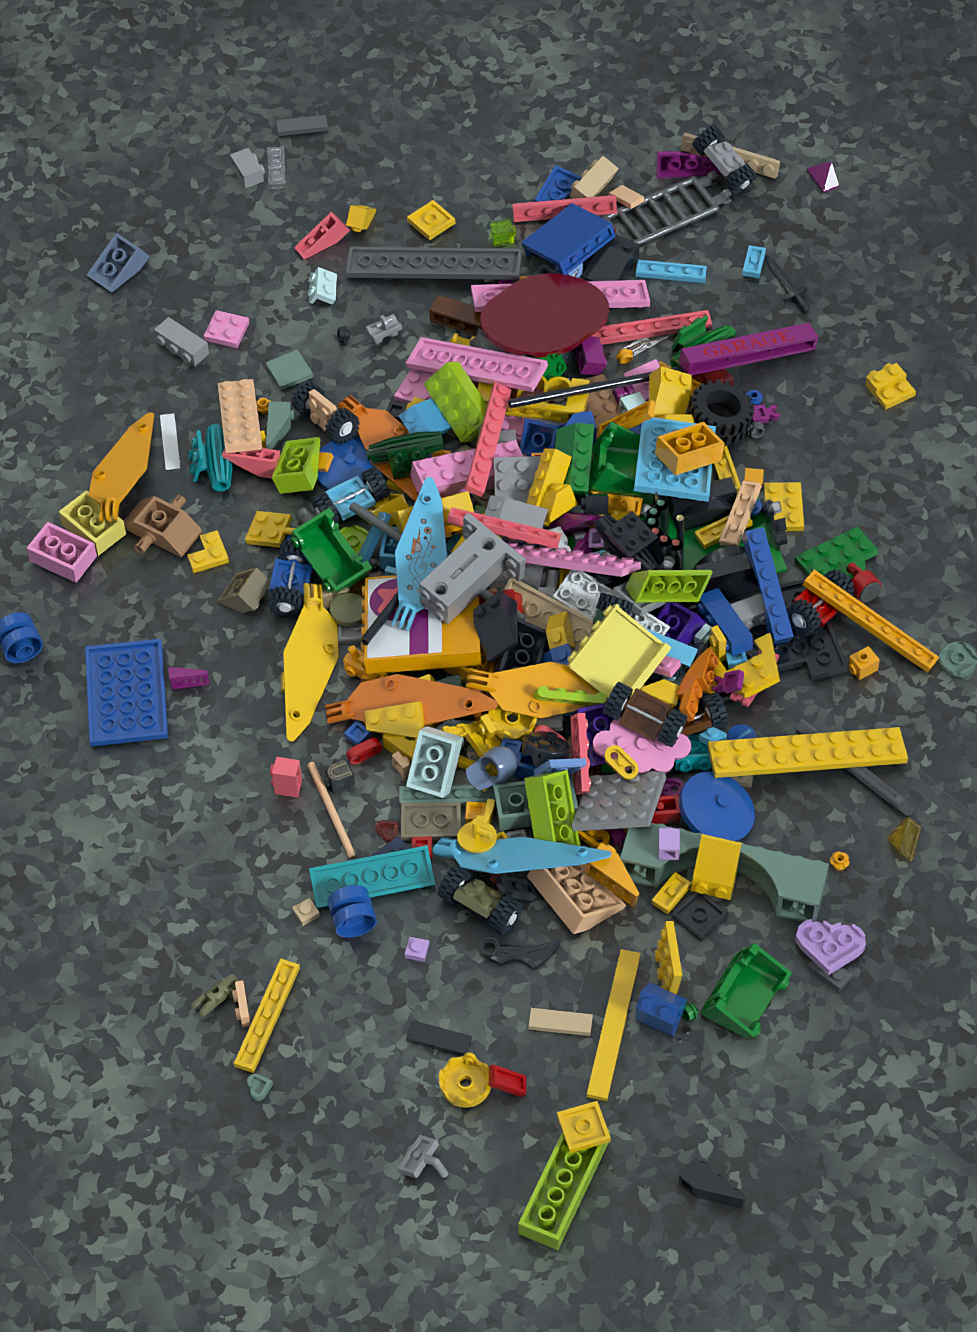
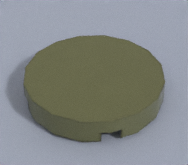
[330,593,365,626]

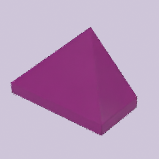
[807,162,839,193]

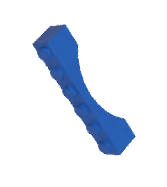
[742,527,794,645]

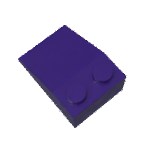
[657,602,707,645]
[573,703,614,767]

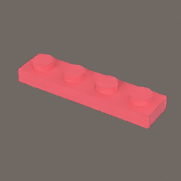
[571,713,591,795]

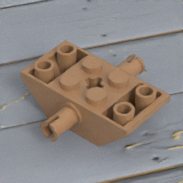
[124,494,202,557]

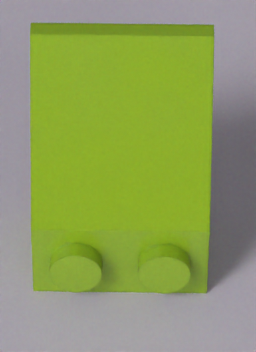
[272,437,320,494]

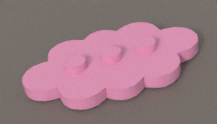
[592,717,691,774]

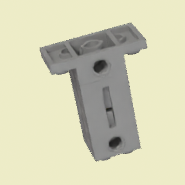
[419,513,525,625]

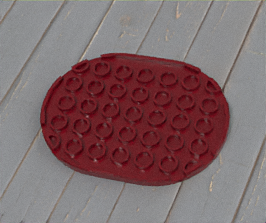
[480,274,609,358]

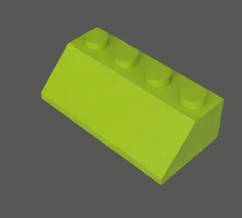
[625,570,713,603]
[524,770,580,846]

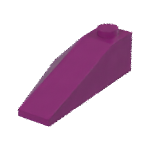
[655,151,723,178]
[545,512,602,535]

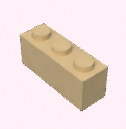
[569,156,619,199]

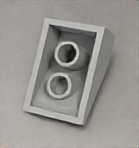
[484,495,548,545]

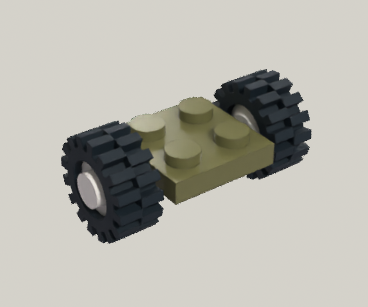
[437,865,523,935]

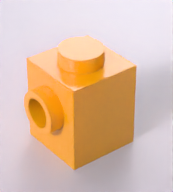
[848,646,880,680]

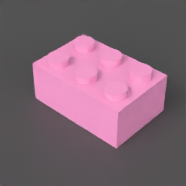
[27,522,97,583]

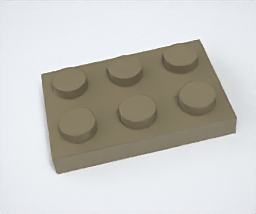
[401,802,461,841]

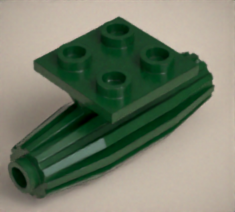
[366,431,444,480]

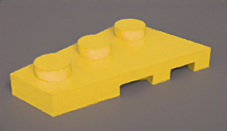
[365,701,424,738]

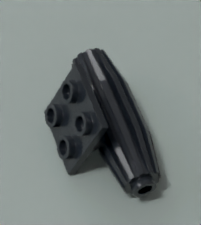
[594,511,660,572]

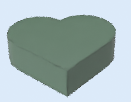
[247,1074,273,1101]

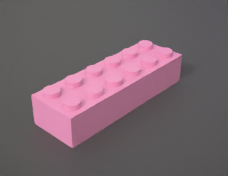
[410,440,524,502]

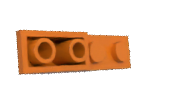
[677,648,718,721]

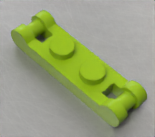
[534,686,607,706]

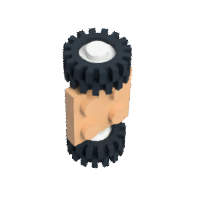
[291,381,360,444]

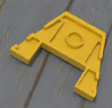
[714,633,780,699]
[441,721,503,792]

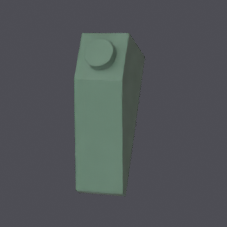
[266,402,295,450]

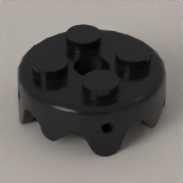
[520,732,571,767]

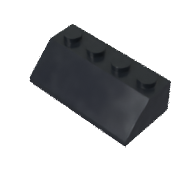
[492,618,547,673]

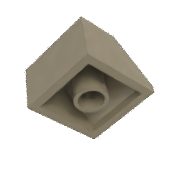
[217,567,271,613]

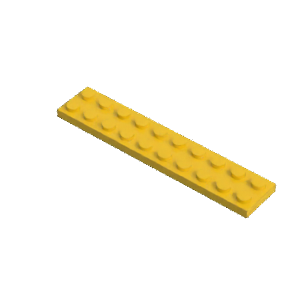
[707,727,908,778]

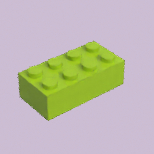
[423,361,487,442]

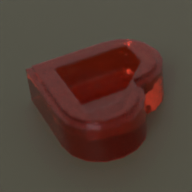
[376,820,399,843]

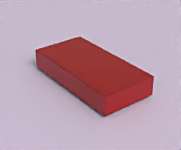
[489,1064,526,1097]

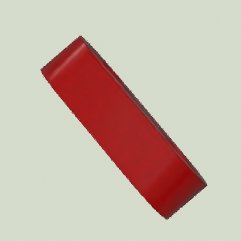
[346,738,383,765]

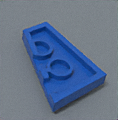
[534,165,581,202]

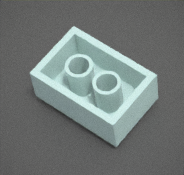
[406,726,463,798]

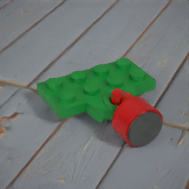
[795,526,882,603]

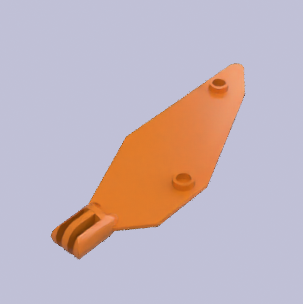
[337,395,419,502]
[325,674,498,725]

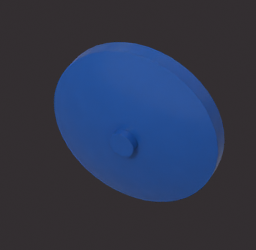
[317,436,386,491]
[679,772,755,842]

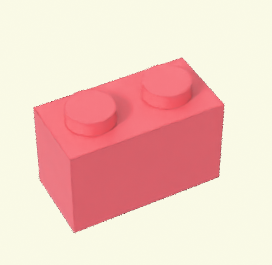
[270,757,302,798]

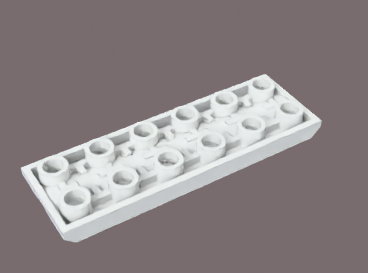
[553,570,670,635]

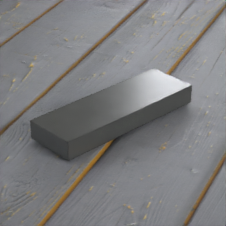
[276,115,328,136]

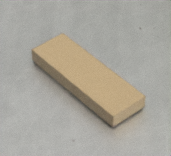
[529,1008,593,1036]

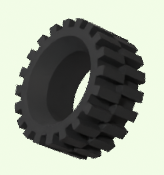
[687,380,754,446]

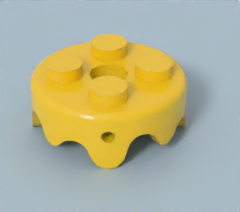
[488,705,537,741]
[439,1053,491,1108]

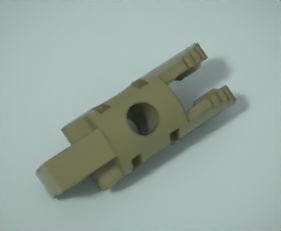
[191,974,238,1017]

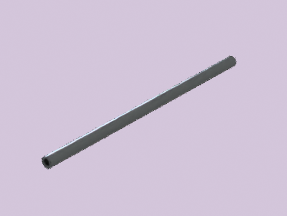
[349,502,526,621]

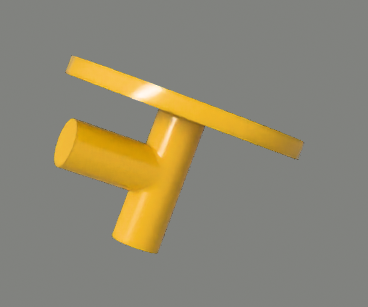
[457,819,497,853]

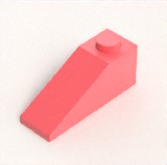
[294,212,350,259]
[222,448,280,478]

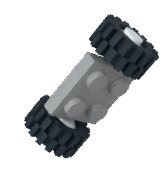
[692,125,757,195]

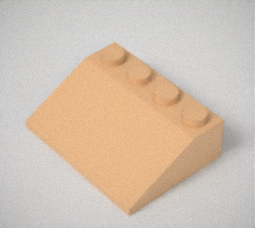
[527,863,626,934]

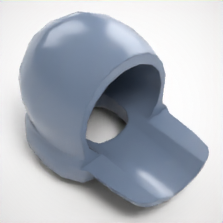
[466,746,517,790]

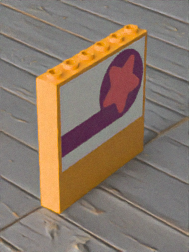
[361,575,482,674]

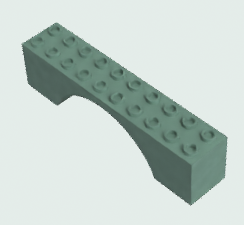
[620,823,829,922]

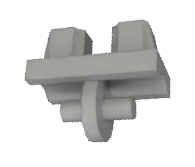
[366,314,402,344]

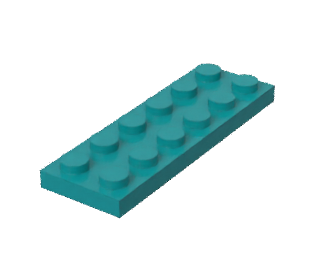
[309,845,435,909]

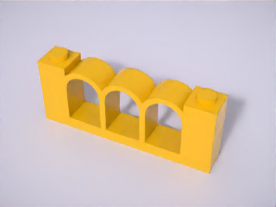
[478,376,590,423]

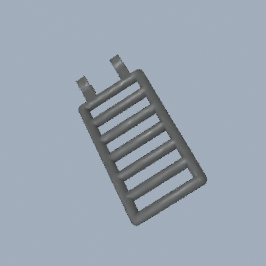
[601,171,731,245]

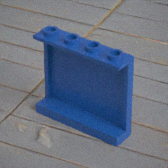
[521,203,616,275]

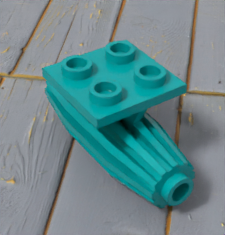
[188,424,232,492]

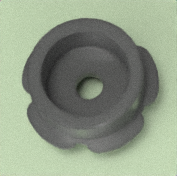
[748,422,765,438]

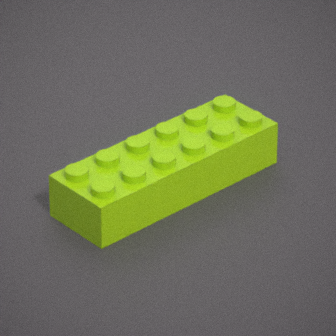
[518,1130,610,1250]

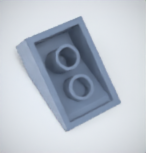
[87,233,150,292]

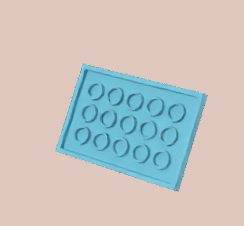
[634,417,716,502]

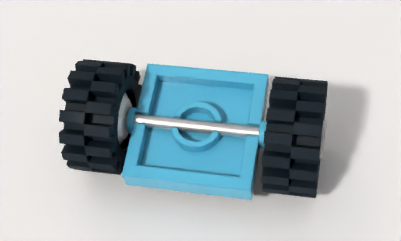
[310,466,390,523]

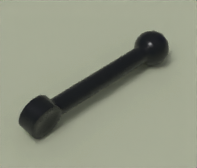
[473,872,514,880]

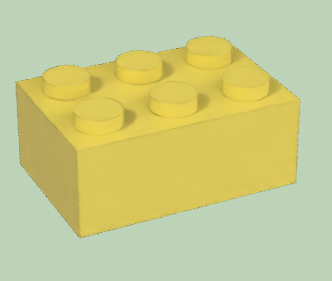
[59,490,126,556]

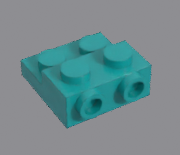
[674,733,712,772]

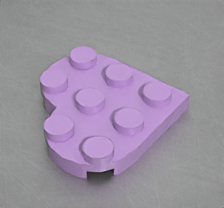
[795,919,866,975]

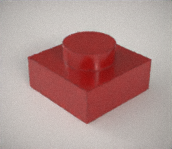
[412,836,432,858]

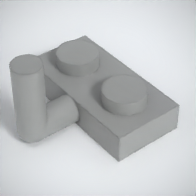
[397,1135,448,1178]

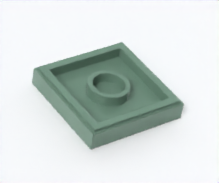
[265,350,313,391]

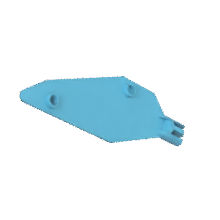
[433,837,611,874]

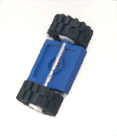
[268,539,312,618]

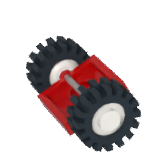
[786,569,854,636]

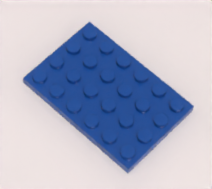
[85,639,168,746]

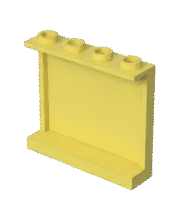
[566,604,672,702]

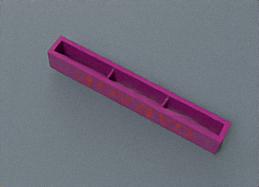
[679,323,818,375]

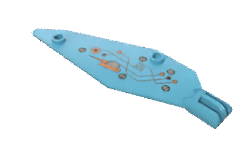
[391,477,447,631]

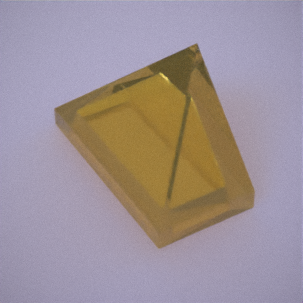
[887,817,922,861]

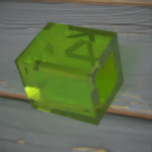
[490,219,517,246]

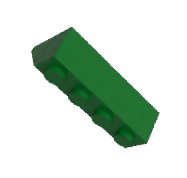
[555,423,594,500]

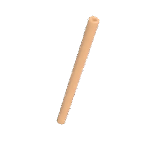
[307,762,357,860]

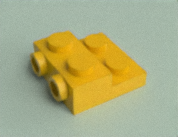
[865,363,916,410]

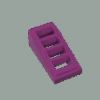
[168,667,210,689]

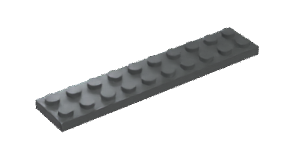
[346,247,522,280]

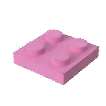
[204,310,249,348]

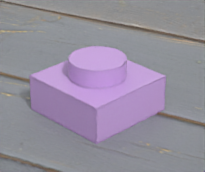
[405,937,430,962]

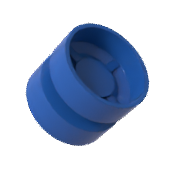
[0,612,43,663]
[327,885,377,938]

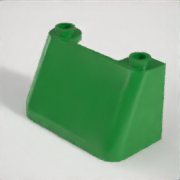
[589,421,641,495]
[291,508,373,594]
[700,943,792,1039]

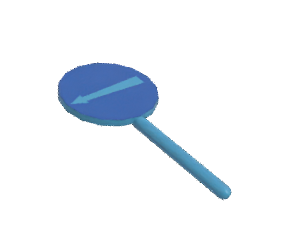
[727,724,756,740]

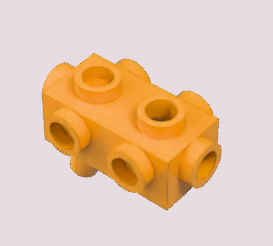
[343,645,387,682]

